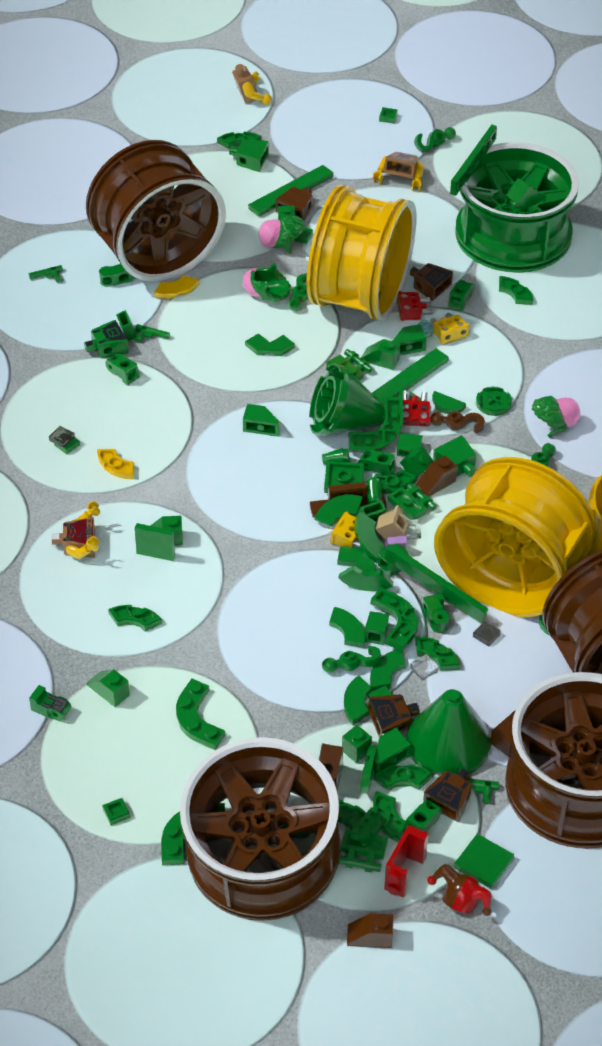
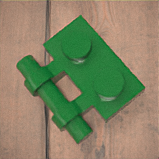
[326,349,373,381]
[388,483,437,522]
[339,829,388,873]

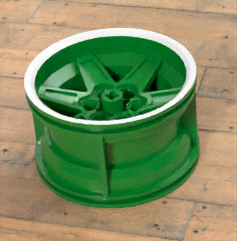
[455,142,579,273]

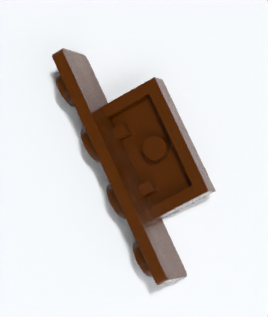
[309,482,387,518]

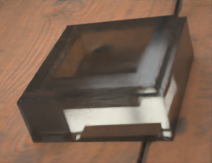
[48,426,75,448]
[473,621,501,647]

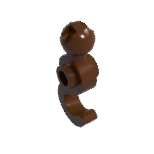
[430,412,485,433]

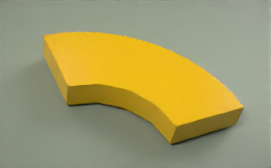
[154,275,199,298]
[97,449,134,480]

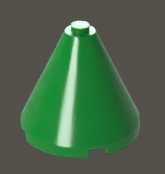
[309,363,384,436]
[407,689,491,775]

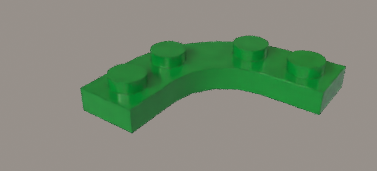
[348,397,403,452]
[370,587,418,652]
[176,678,225,750]
[161,803,225,865]

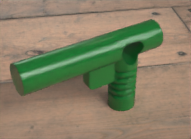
[28,265,63,283]
[135,324,170,343]
[468,778,499,804]

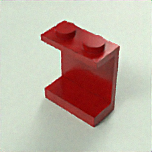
[384,825,429,898]

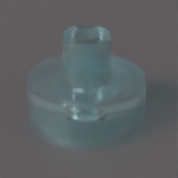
[418,320,434,338]

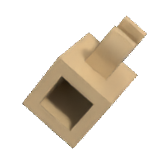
[375,505,409,540]

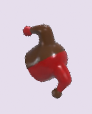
[427,864,492,916]

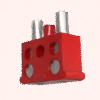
[396,291,433,321]
[402,390,431,427]

